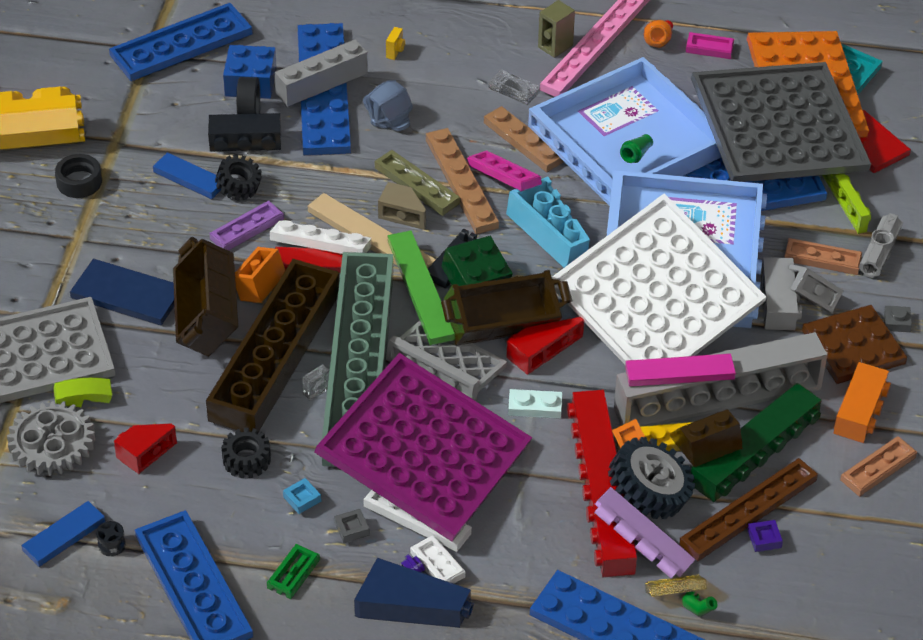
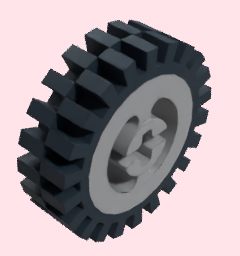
[608,437,695,519]

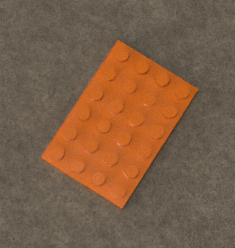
[747,31,869,137]

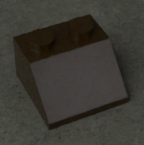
[670,409,743,467]

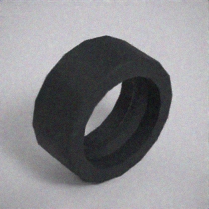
[236,77,260,114]
[55,154,102,198]

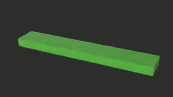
[388,230,455,345]

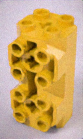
[0,86,85,150]

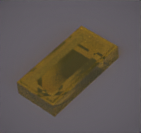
[645,575,707,597]

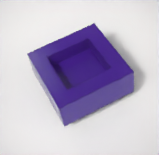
[747,520,783,552]

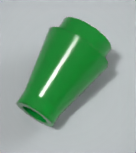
[620,134,653,163]

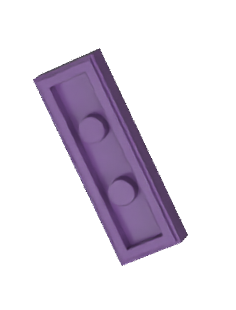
[209,201,284,251]

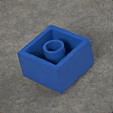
[223,45,277,99]

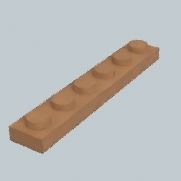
[426,128,499,234]

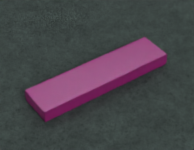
[467,150,542,191]
[625,353,736,387]

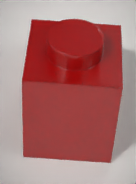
[114,423,177,474]

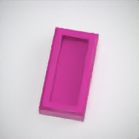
[686,32,734,59]

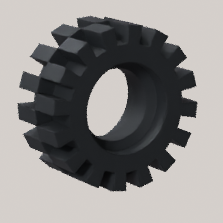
[215,155,262,201]
[221,428,271,479]

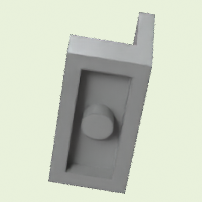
[789,264,844,313]

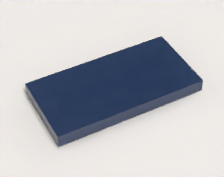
[70,258,174,326]

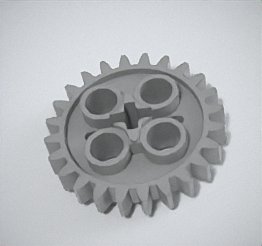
[7,401,96,476]

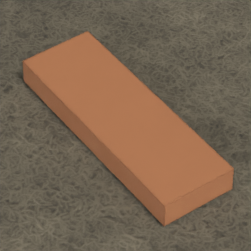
[784,238,862,275]
[840,436,917,497]

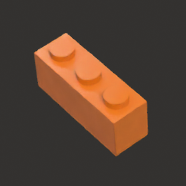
[833,362,891,443]

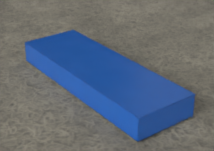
[153,152,221,199]
[21,501,106,567]

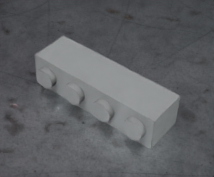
[275,40,368,107]

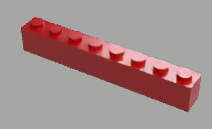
[567,390,637,577]

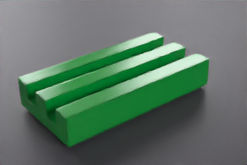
[267,544,320,599]

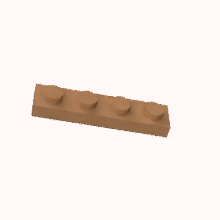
[484,106,564,173]

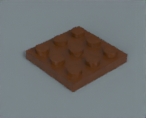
[802,305,907,384]

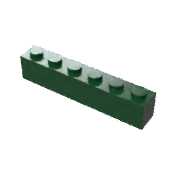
[691,383,822,502]

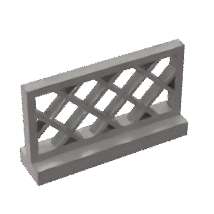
[386,321,507,401]

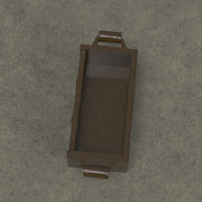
[173,237,238,357]
[441,270,573,346]

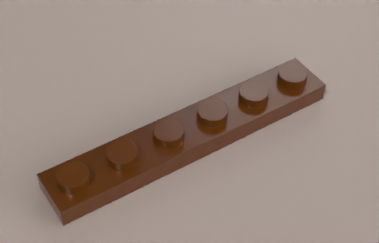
[679,458,818,561]

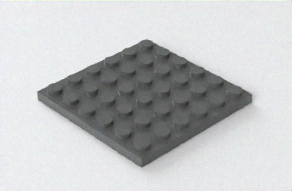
[691,62,871,182]

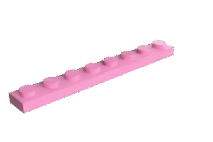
[540,0,650,97]

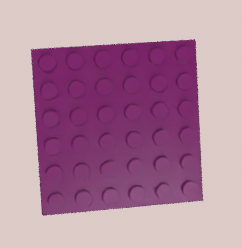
[314,353,532,542]

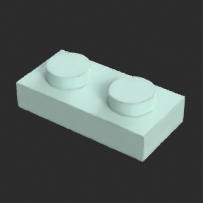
[508,389,562,419]

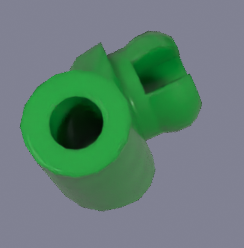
[682,590,718,617]

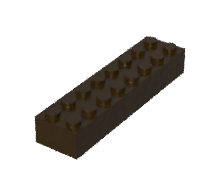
[206,259,340,432]

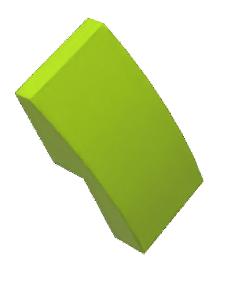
[53,378,112,408]

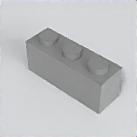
[761,257,802,330]

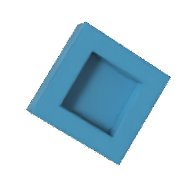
[283,478,321,514]

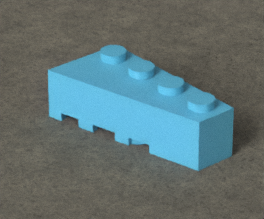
[506,177,590,268]

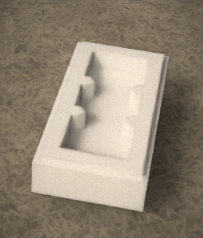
[410,535,465,584]

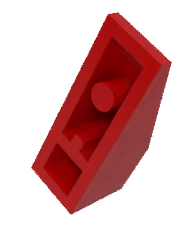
[506,317,584,375]

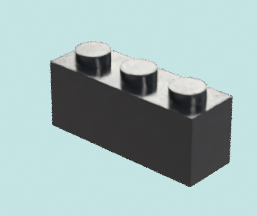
[208,113,281,152]

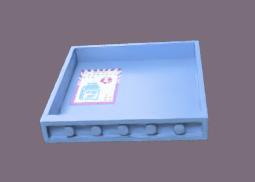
[528,57,721,206]
[607,170,767,328]

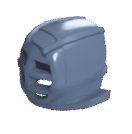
[363,80,413,131]

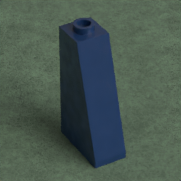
[354,558,474,628]

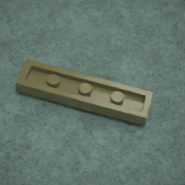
[375,150,460,216]

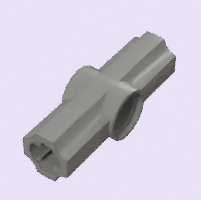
[859,213,903,278]

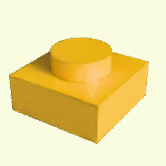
[386,27,405,60]

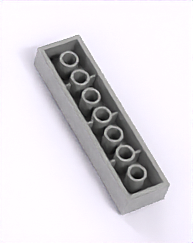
[614,332,827,427]

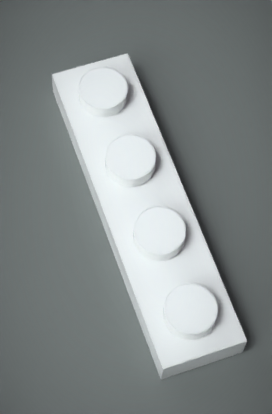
[270,220,371,254]
[363,490,472,552]

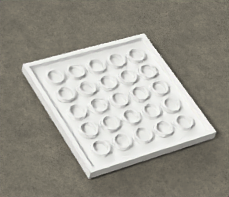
[552,193,766,365]

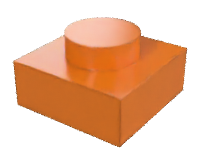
[612,419,645,448]

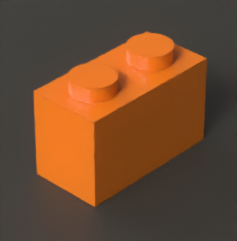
[235,247,285,303]

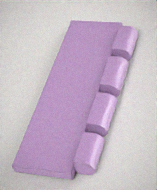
[594,487,695,578]

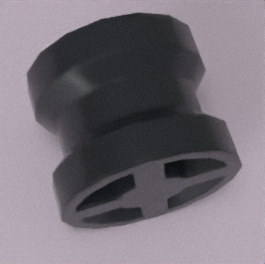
[96,521,126,556]

